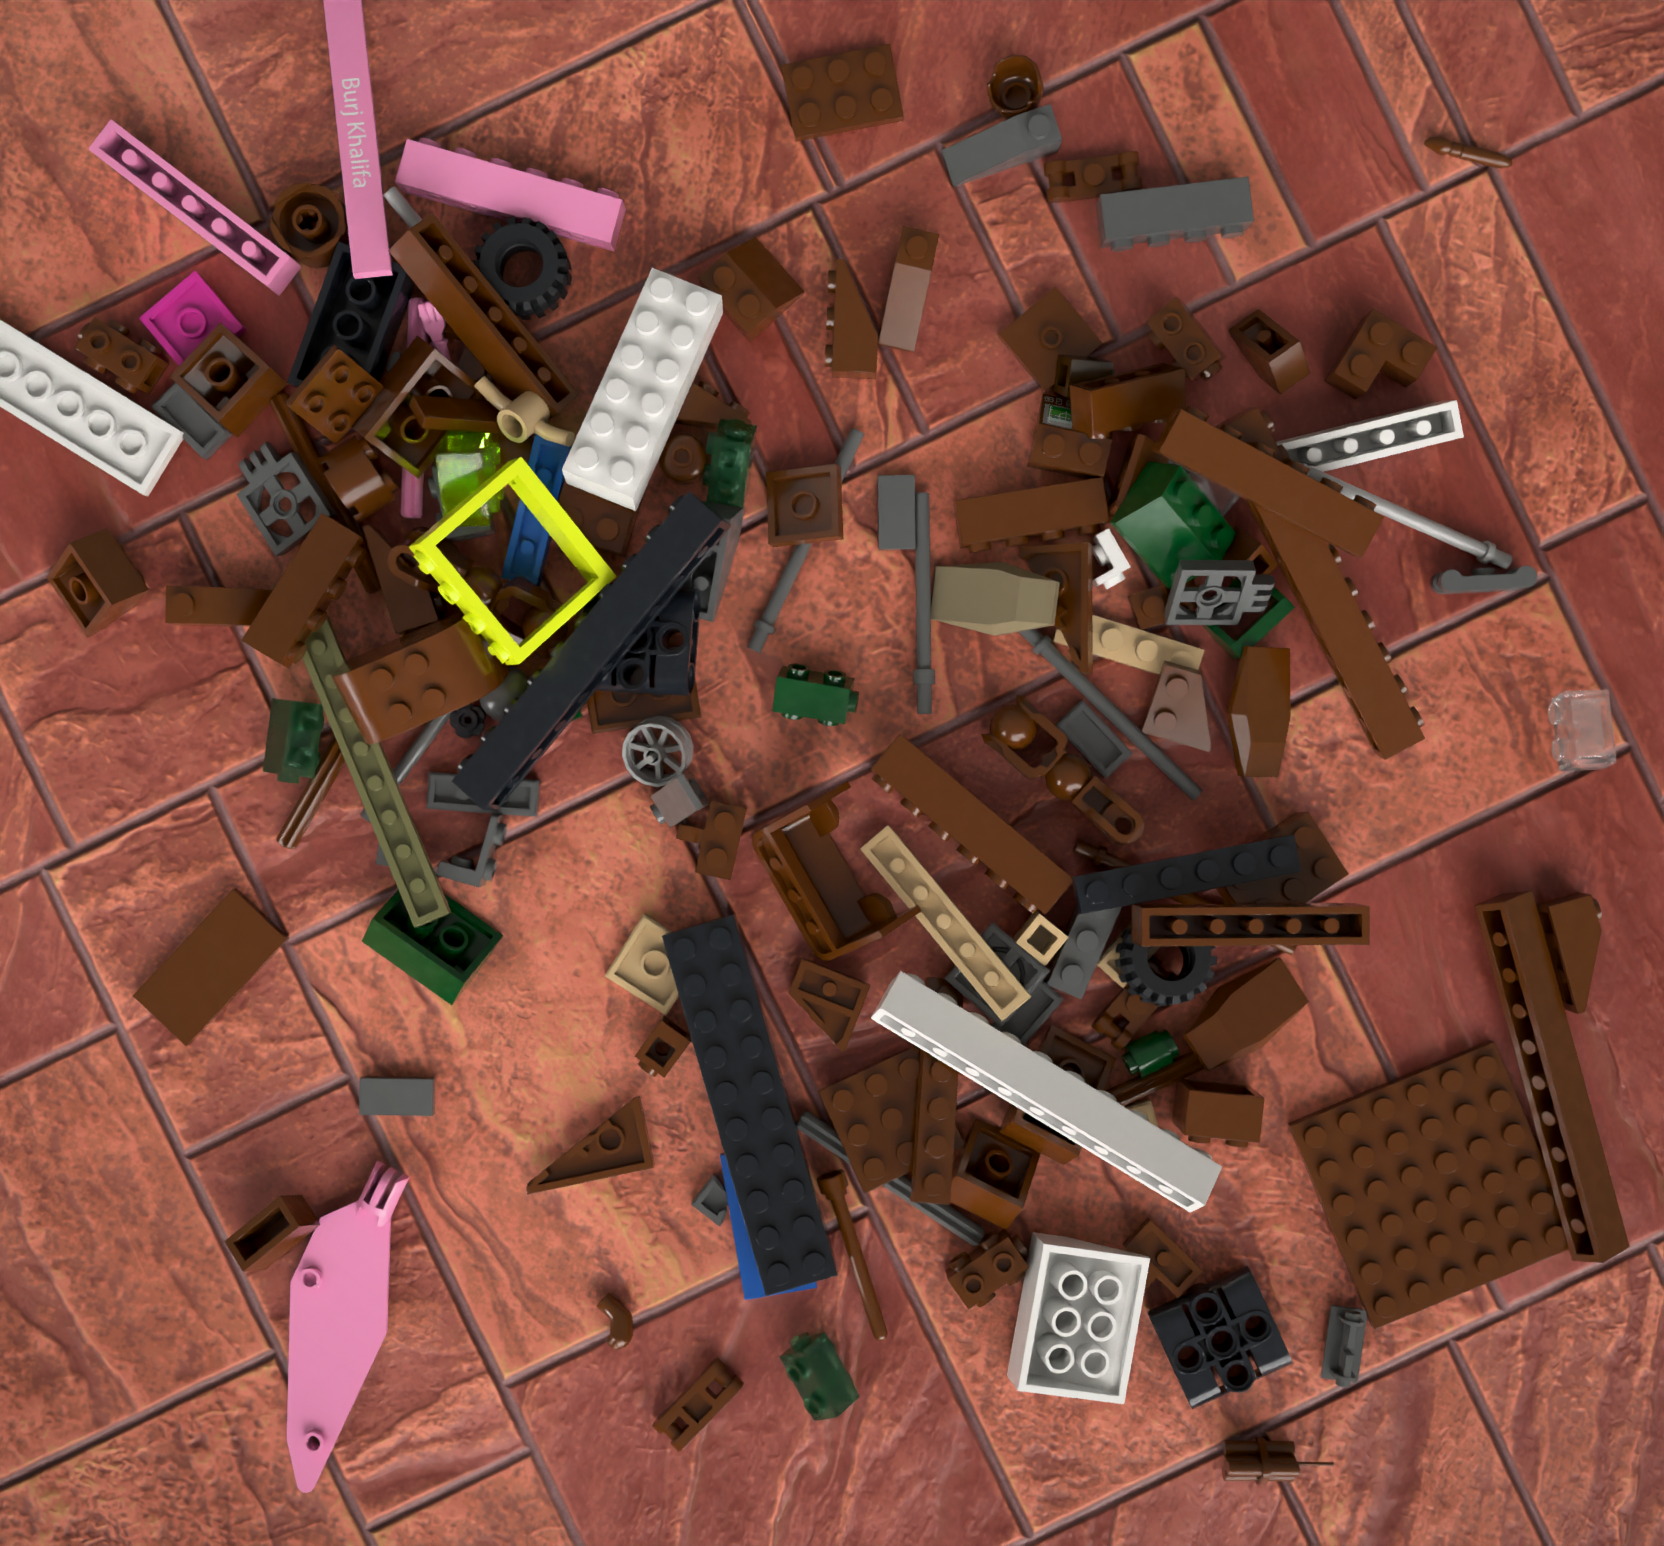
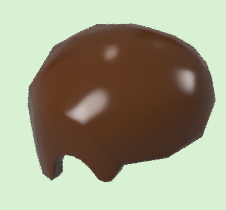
[987,54,1044,118]

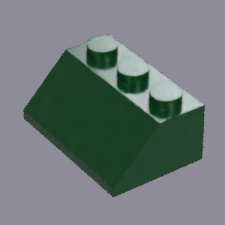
[1110,462,1237,589]
[362,889,503,1005]

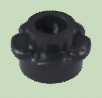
[450,703,486,738]

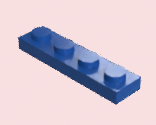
[501,434,573,586]

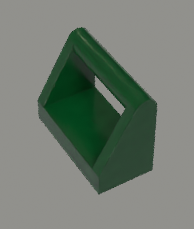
[1202,580,1295,660]

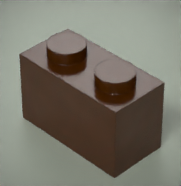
[224,1195,320,1272]

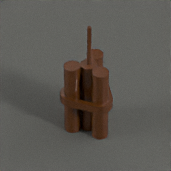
[1222,1437,1334,1485]

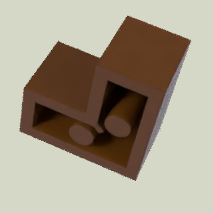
[1324,309,1437,399]

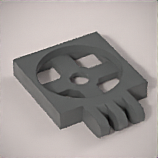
[237,441,337,556]
[1163,560,1276,625]

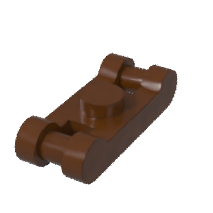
[1043,151,1143,203]
[1091,955,1178,1051]
[652,1357,744,1452]

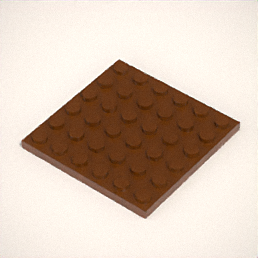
[1287,1040,1569,1329]

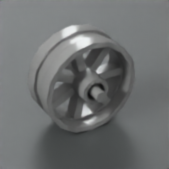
[622,715,694,787]

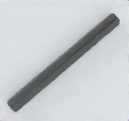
[796,1111,985,1246]

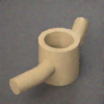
[474,376,575,447]

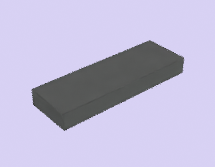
[426,772,541,817]

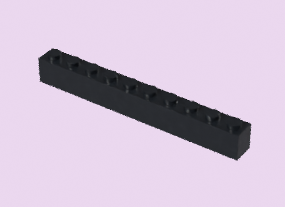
[452,491,732,811]

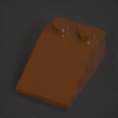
[999,1025,1116,1165]

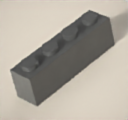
[1096,176,1254,252]

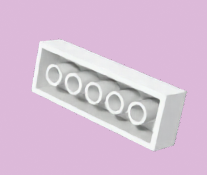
[562,268,723,511]

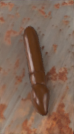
[1424,136,1512,169]

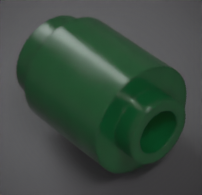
[1121,1029,1179,1079]

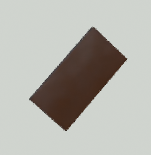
[133,888,290,1046]

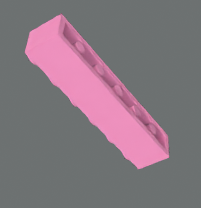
[89,119,301,296]
[395,138,626,252]

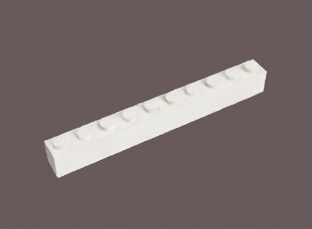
[871,971,1222,1212]

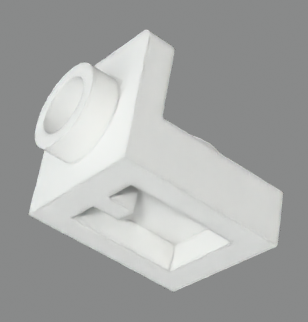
[1092,528,1131,590]

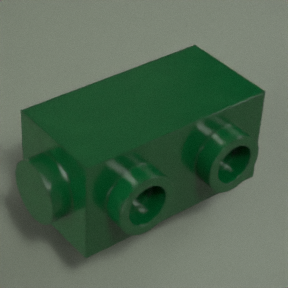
[772,663,859,726]

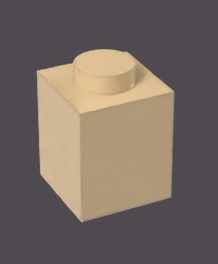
[1013,911,1068,966]

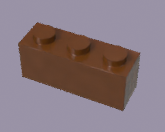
[1070,363,1186,439]

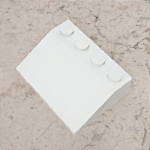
[1007,1232,1150,1404]

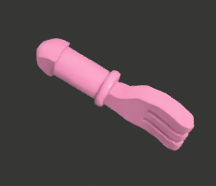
[417,300,451,361]

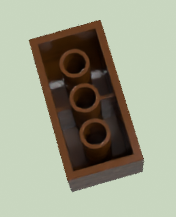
[331,611,511,745]

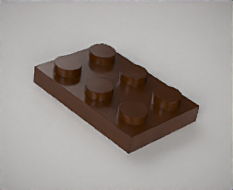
[781,44,904,142]

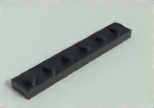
[1072,835,1301,914]

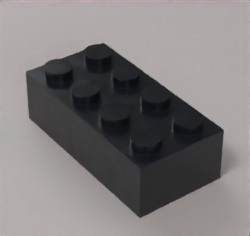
[287,241,415,389]

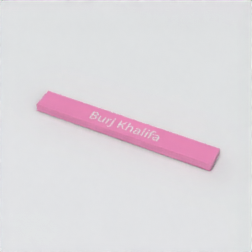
[323,0,393,279]

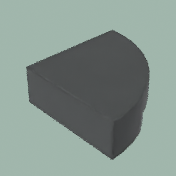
[691,1173,728,1226]

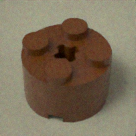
[270,182,350,269]
[316,435,399,523]

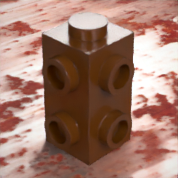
[1146,297,1226,381]
[75,317,169,395]
[945,1229,1029,1310]

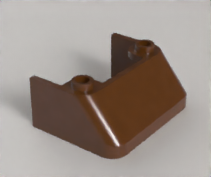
[752,781,921,961]

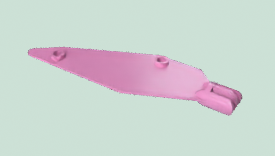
[287,1161,410,1493]

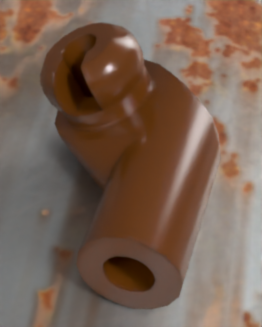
[596,1293,633,1350]

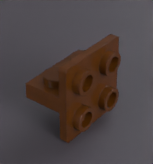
[286,345,384,443]

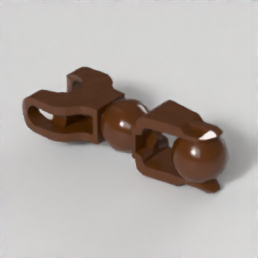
[388,527,568,659]
[981,695,1144,845]

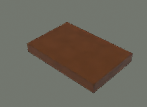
[587,646,702,734]

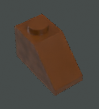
[1229,309,1310,394]

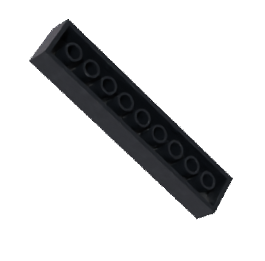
[662,913,838,1296]

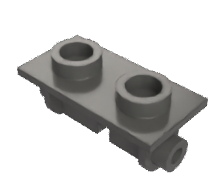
[1321,1305,1367,1388]

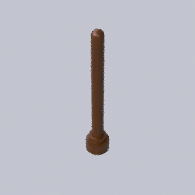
[816,1169,888,1341]

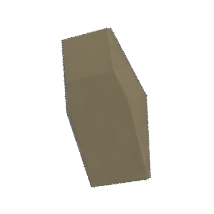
[931,562,1060,636]

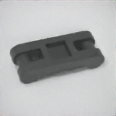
[1430,565,1537,594]

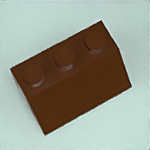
[352,336,484,479]

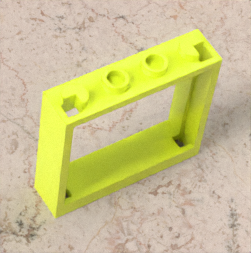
[409,457,617,665]

